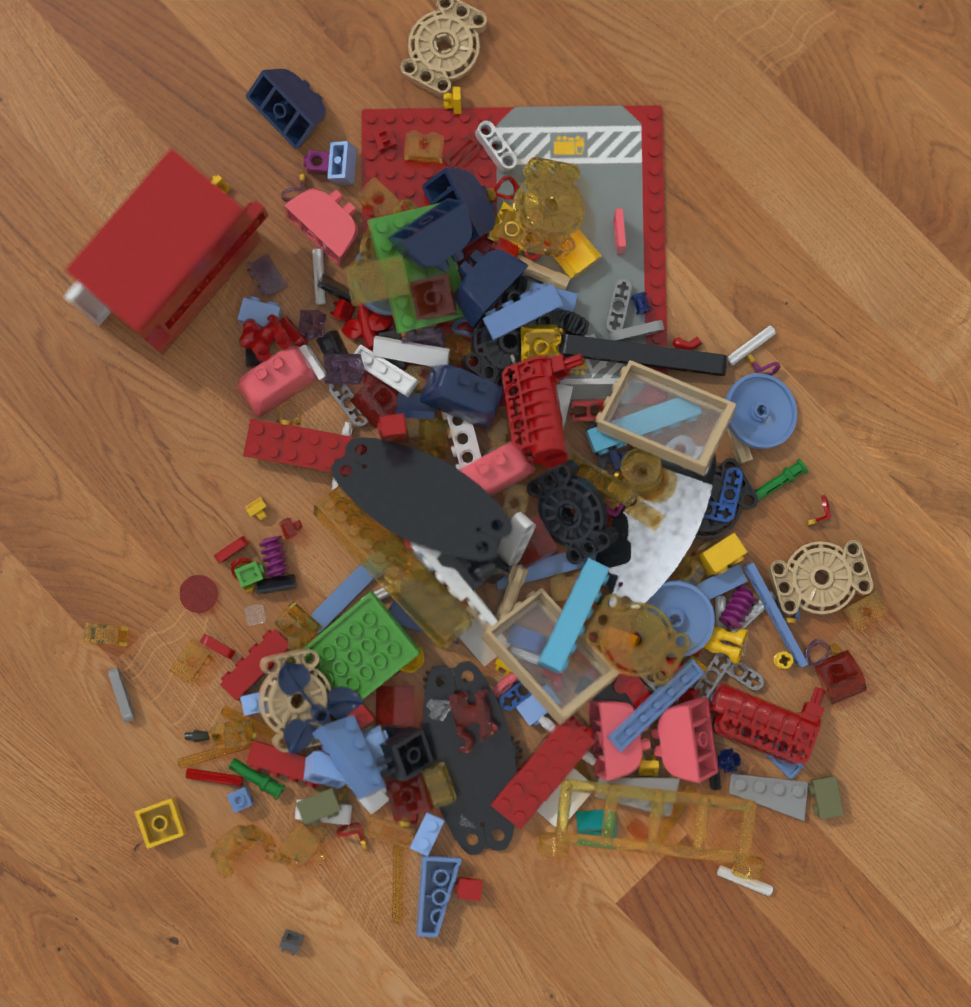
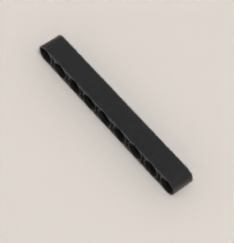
[559,334,728,376]

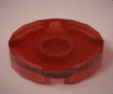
[180,575,218,613]

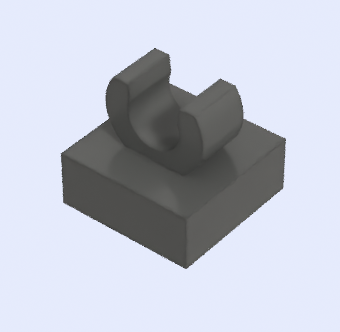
[279,929,304,956]

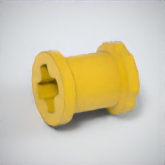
[773,652,793,669]

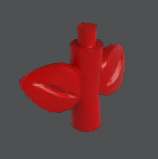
[342,303,393,349]

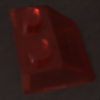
[409,274,458,321]
[350,378,400,429]
[520,515,558,568]
[813,650,867,705]
[375,686,415,726]
[385,770,438,820]

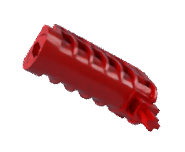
[502,353,585,468]
[709,682,826,764]

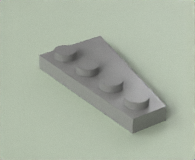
[728,773,808,821]

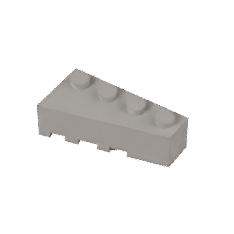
[593,777,680,817]

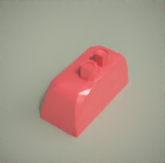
[284,188,358,267]
[237,345,319,418]
[459,441,536,496]
[651,697,718,783]
[588,699,651,781]

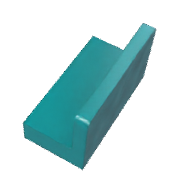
[576,809,617,842]

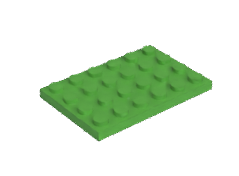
[367,203,464,334]
[289,591,421,721]

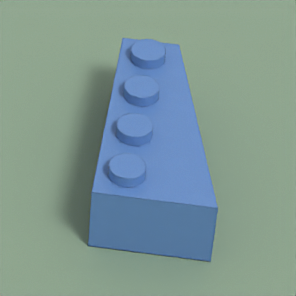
[483,282,563,340]
[312,715,386,800]
[416,855,462,937]

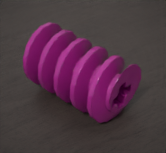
[259,535,289,577]
[718,586,757,629]

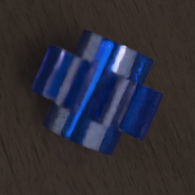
[717,749,741,773]

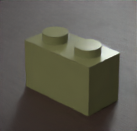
[808,775,844,819]
[296,787,342,827]

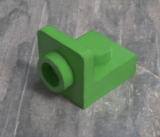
[234,560,266,588]

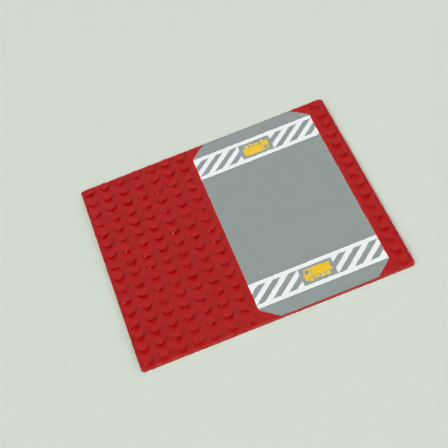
[361,105,668,408]

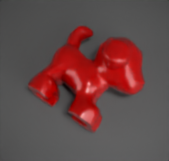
[239,314,292,361]

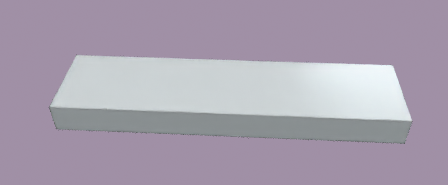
[373,336,450,366]
[349,344,419,397]

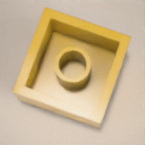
[695,532,747,577]
[135,797,188,849]

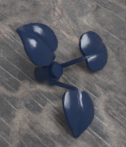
[278,663,364,754]

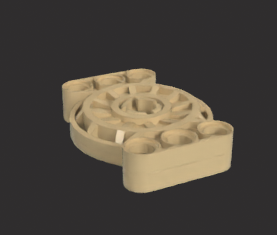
[401,0,487,98]
[768,540,873,616]
[258,648,331,752]

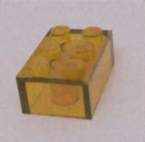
[345,255,412,306]

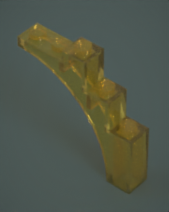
[566,445,639,507]

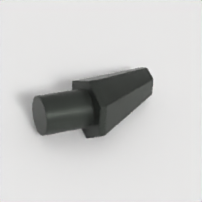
[184,730,217,743]

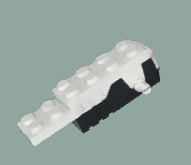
[410,542,498,626]

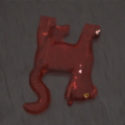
[448,689,498,753]

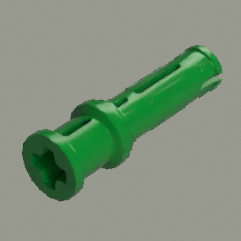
[754,458,808,502]
[228,758,286,800]

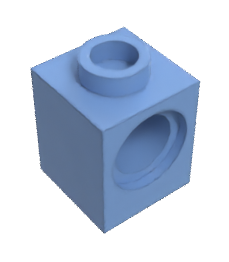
[227,786,255,813]

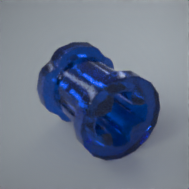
[630,292,653,316]

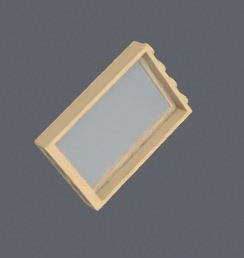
[595,360,736,476]
[482,588,620,725]

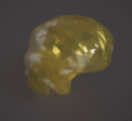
[438,333,473,365]

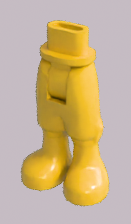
[702,626,748,665]

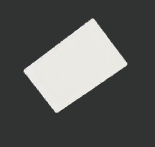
[460,605,510,667]
[537,768,596,830]

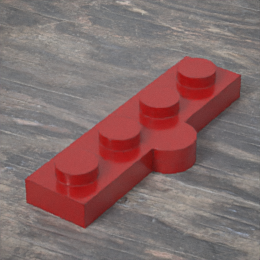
[601,642,651,709]

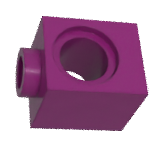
[303,150,330,175]

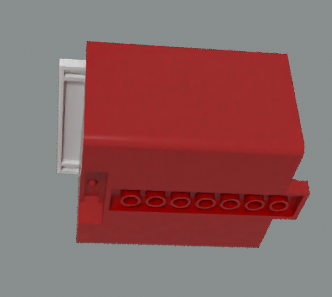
[64,148,269,355]

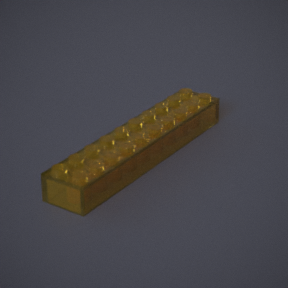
[313,486,474,650]

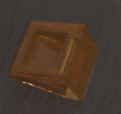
[626,819,650,842]

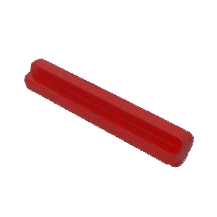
[185,768,243,787]

